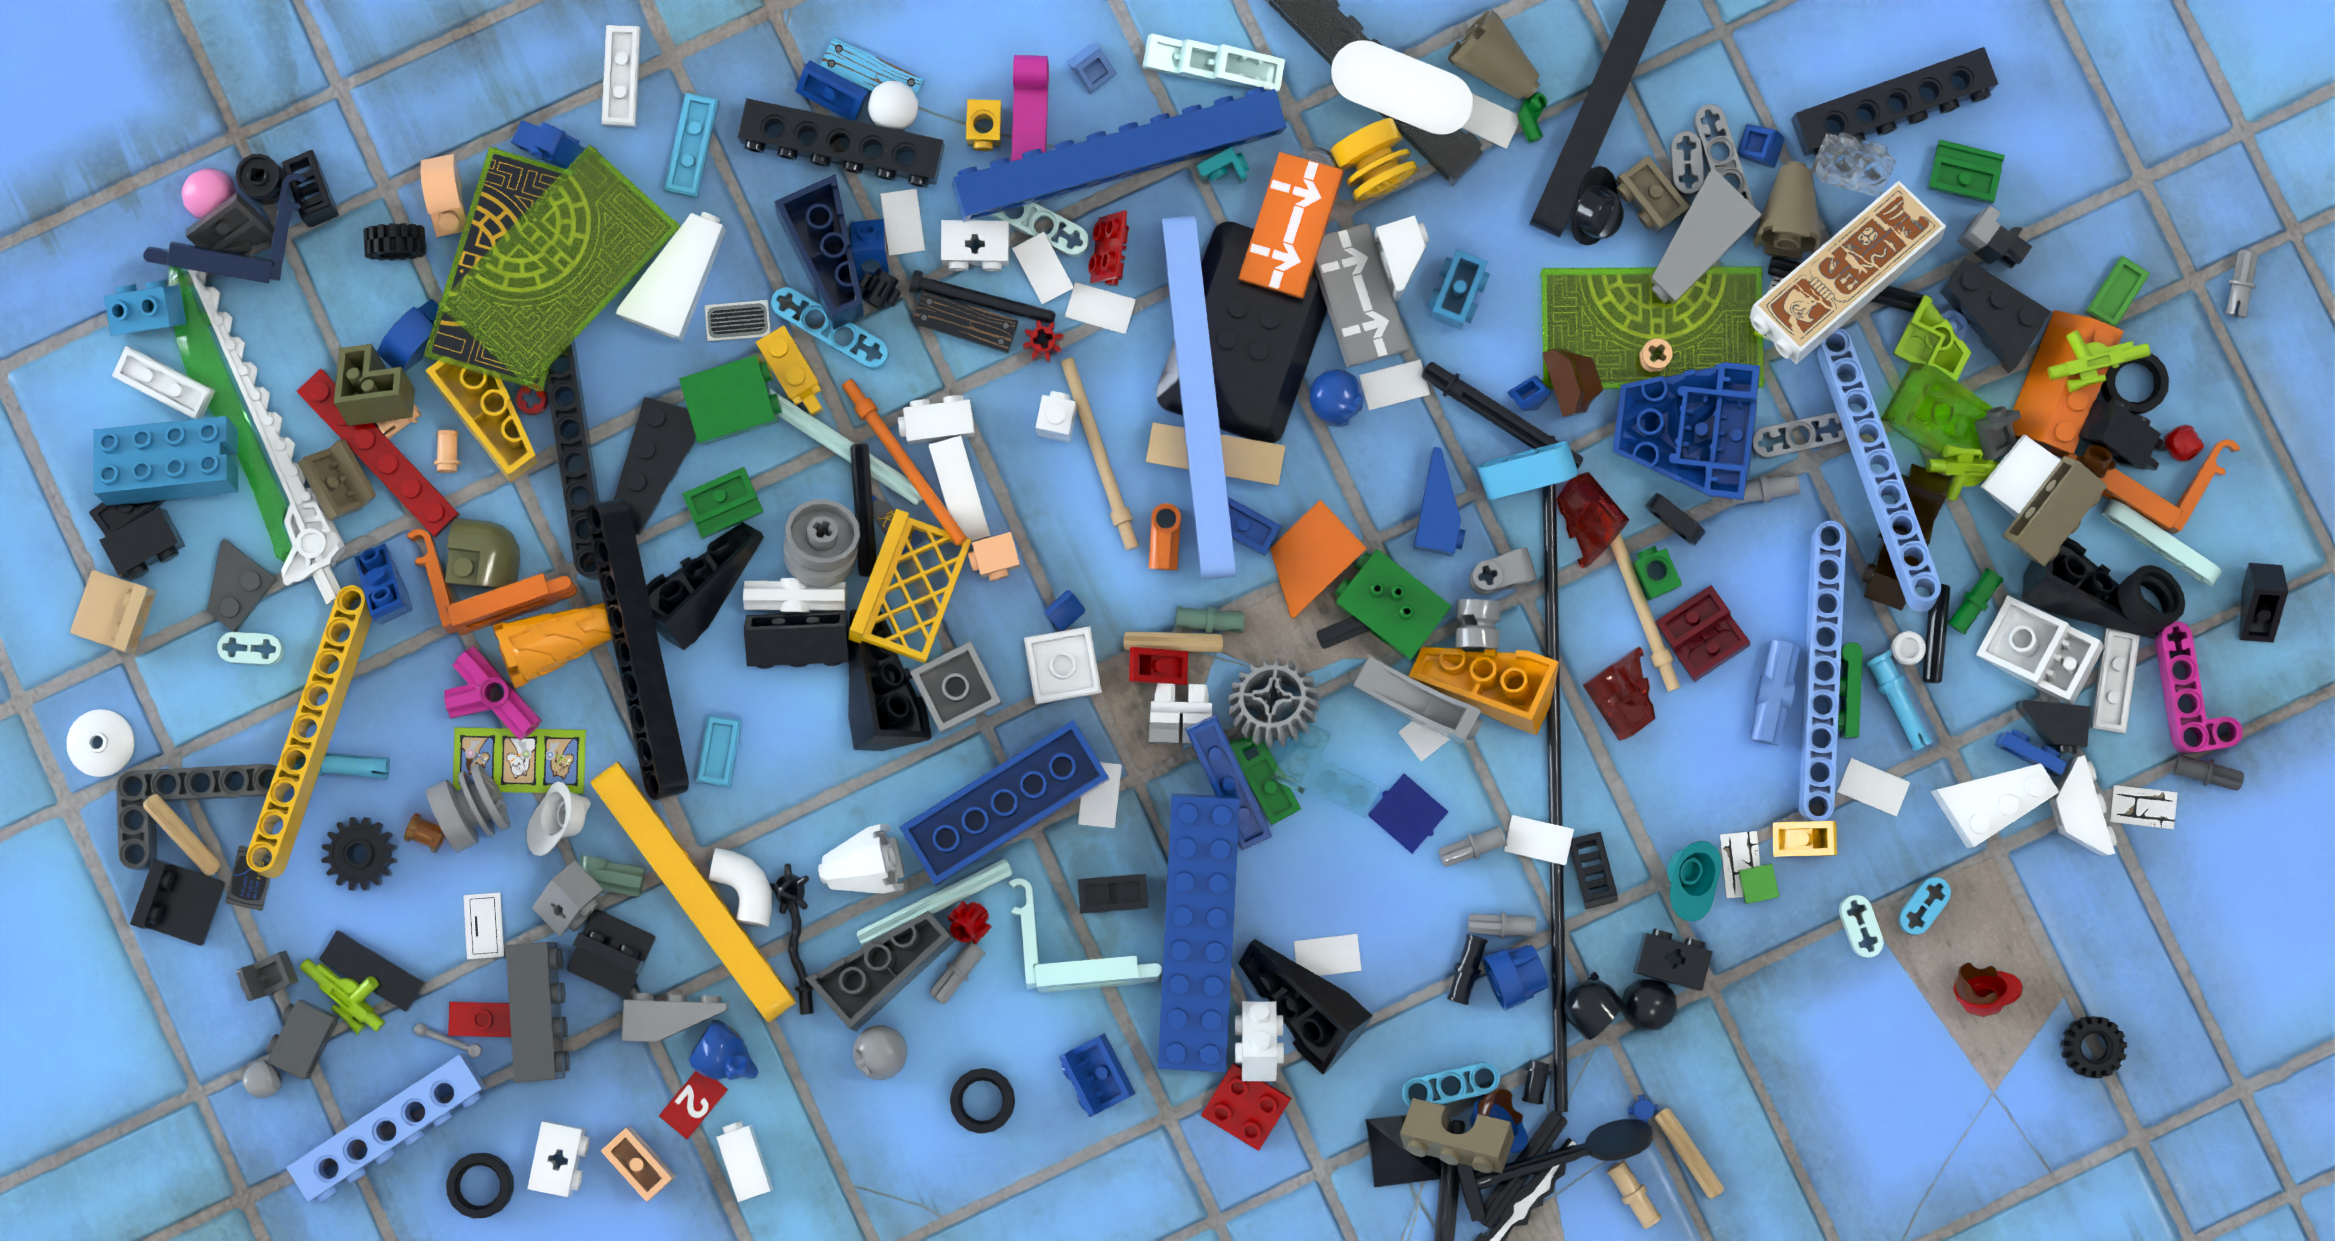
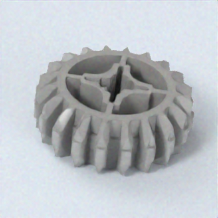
[1228,657,1320,749]

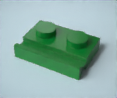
[1927,140,2005,204]
[682,467,764,539]

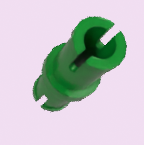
[1947,568,2004,635]

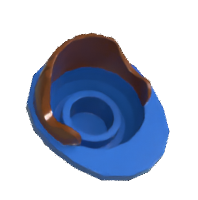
[1470,1088,1528,1153]

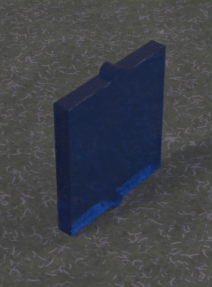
[1367,773,1448,854]

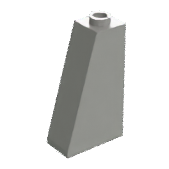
[1650,168,1762,304]

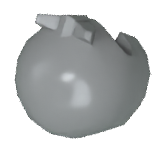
[853,1025,907,1080]

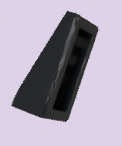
[282,150,339,227]
[1570,832,1618,909]

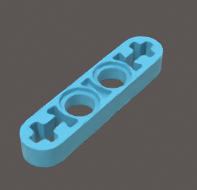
[771,287,889,370]

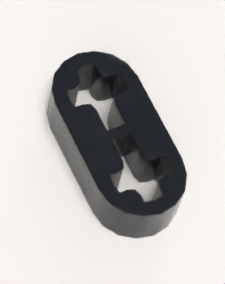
[1645,493,1706,546]

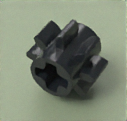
[859,269,901,310]

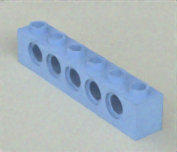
[286,1054,487,1203]

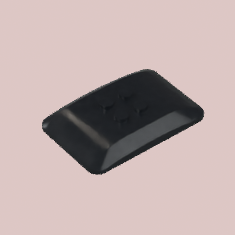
[1156,221,1327,444]

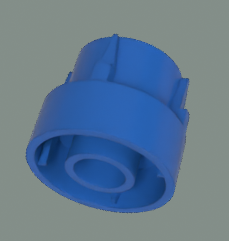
[1482,945,1549,1011]

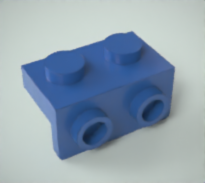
[1059,1033,1136,1117]

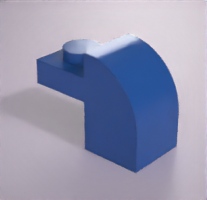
[377,299,444,372]

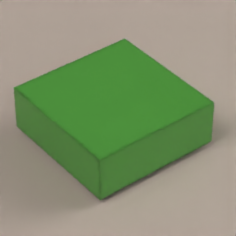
[1738,863,1780,904]

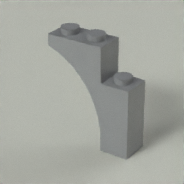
[1352,656,1483,744]

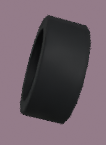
[2101,353,2169,415]
[2117,565,2186,633]
[950,1068,1015,1134]
[446,1153,514,1219]

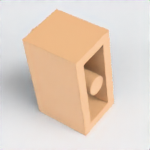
[601,1126,677,1202]

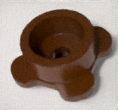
[2076,445,2116,478]

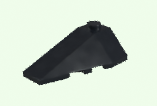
[848,609,932,751]

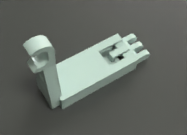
[1009,878,1162,993]

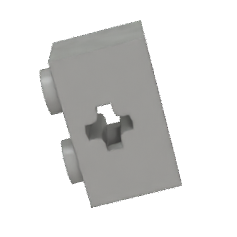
[532,860,603,937]

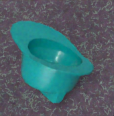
[1667,841,1722,922]

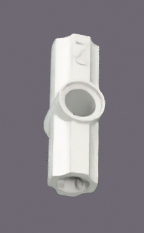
[743,578,847,613]

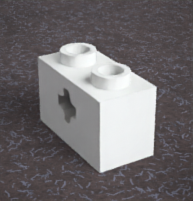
[941,220,1010,272]
[527,1120,590,1197]

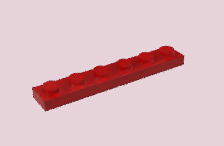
[296,369,460,537]

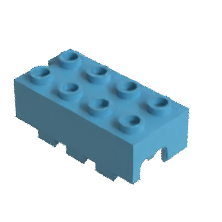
[93,416,238,506]

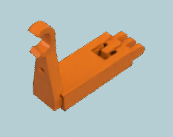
[2067,439,2241,534]
[407,529,577,636]

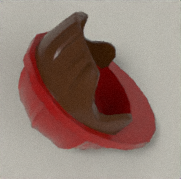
[1953,962,2023,1018]

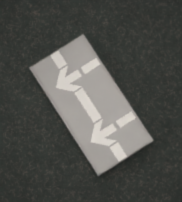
[1314,223,1410,368]

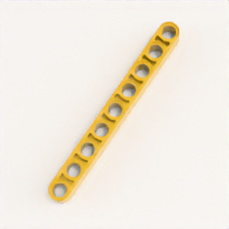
[246,585,372,878]
[590,761,797,1023]

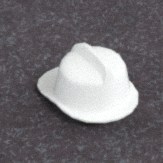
[527,781,591,856]

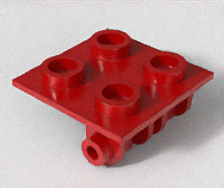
[1088,210,1129,286]
[1201,1063,1292,1151]

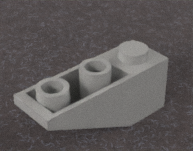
[622,993,729,1042]

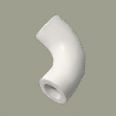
[709,848,772,927]

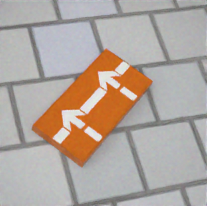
[1238,152,1344,299]

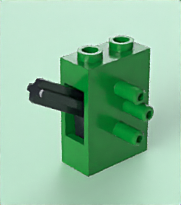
[1316,549,1452,662]

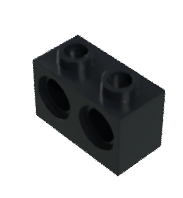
[1078,874,1148,914]

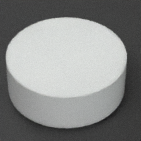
[1890,631,1926,666]

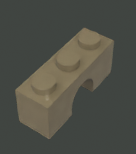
[1400,1098,1515,1174]

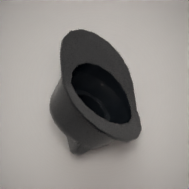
[1571,166,1624,246]

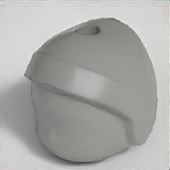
[242,1060,282,1098]

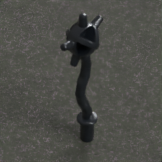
[769,863,814,1015]

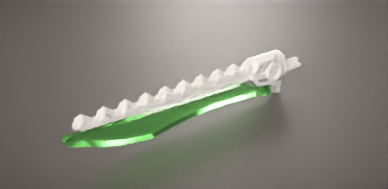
[169,266,346,605]

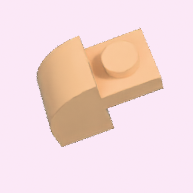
[420,154,470,237]

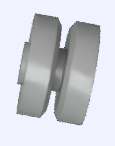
[783,499,860,587]

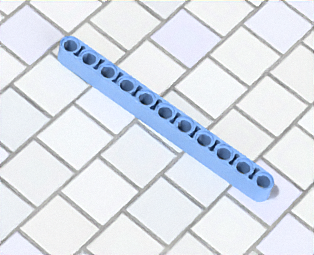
[1161,215,1236,580]

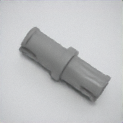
[1731,473,1800,506]

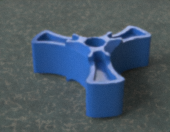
[511,120,602,172]

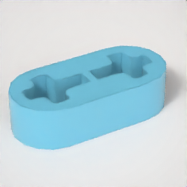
[1898,877,1951,935]

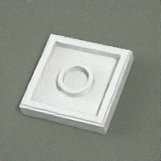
[1024,626,1102,705]

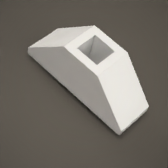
[2049,755,2117,856]

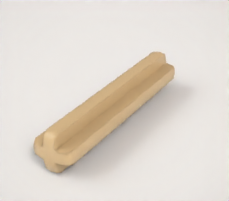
[1123,632,1223,653]
[143,793,221,876]
[1654,1108,1724,1199]

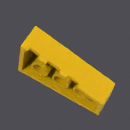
[425,356,537,483]

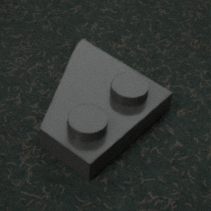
[186,193,274,252]
[207,539,278,632]

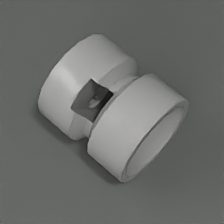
[1455,599,1501,650]

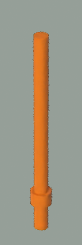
[842,379,967,546]

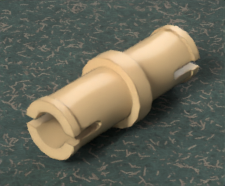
[1606,1160,1662,1229]

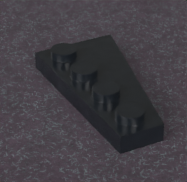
[614,397,696,536]

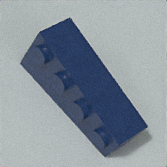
[774,174,864,329]

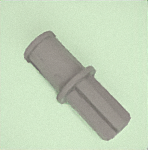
[2225,250,2258,318]
[1439,825,1507,867]
[1467,912,1536,939]
[930,941,986,1004]

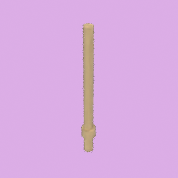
[1061,357,1139,551]
[1595,499,1680,692]

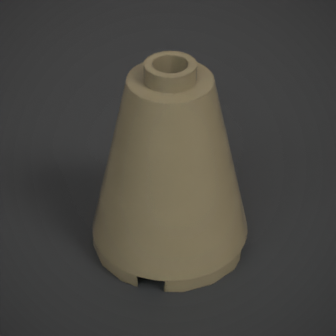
[1447,9,1540,100]
[1753,161,1821,259]

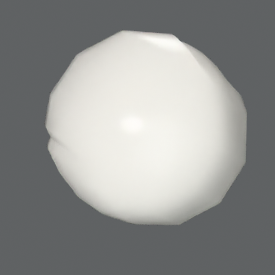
[868,81,919,131]

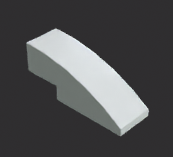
[929,435,990,546]

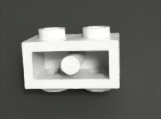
[1235,1001,1284,1081]

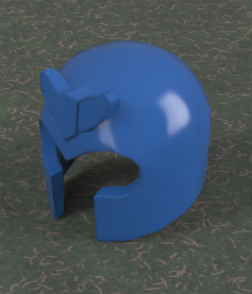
[1309,369,1363,427]

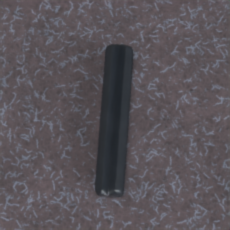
[1923,584,1951,684]

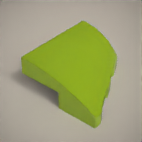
[1892,295,1971,384]

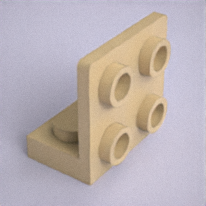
[70,570,157,655]

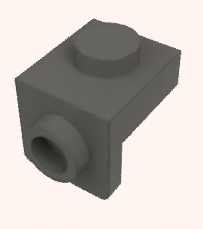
[1974,406,2021,460]
[236,950,299,1001]

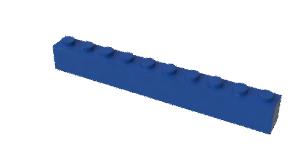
[952,87,1287,222]

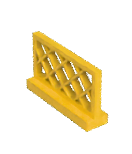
[848,509,972,664]

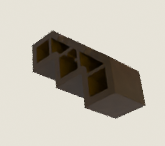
[1862,464,1950,611]

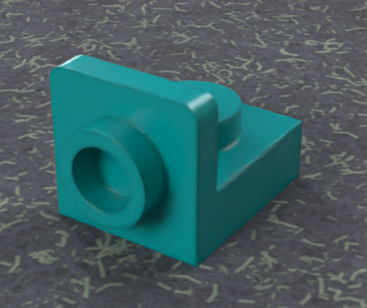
[1196,147,1250,184]

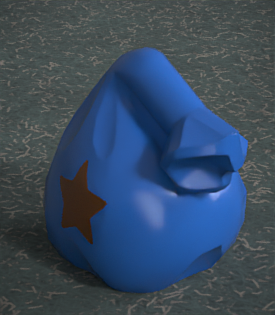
[689,1020,759,1080]

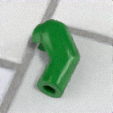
[1517,92,1547,144]

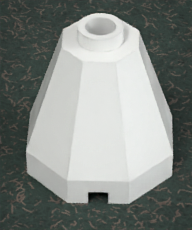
[818,824,905,894]

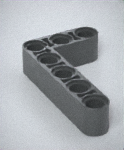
[116,764,277,870]

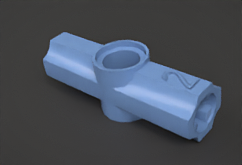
[1750,640,1800,746]

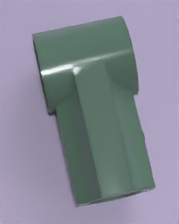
[579,855,646,897]

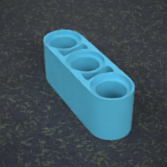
[1477,441,1579,500]
[1401,1062,1500,1106]

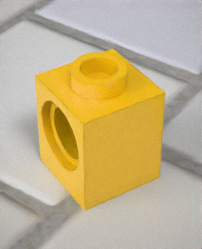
[966,99,1002,151]

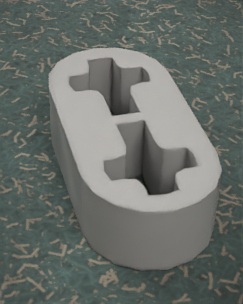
[1670,131,1704,197]

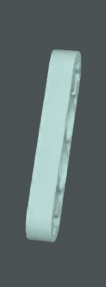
[989,203,1089,257]
[2102,499,2222,586]

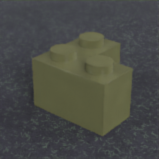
[334,344,415,426]

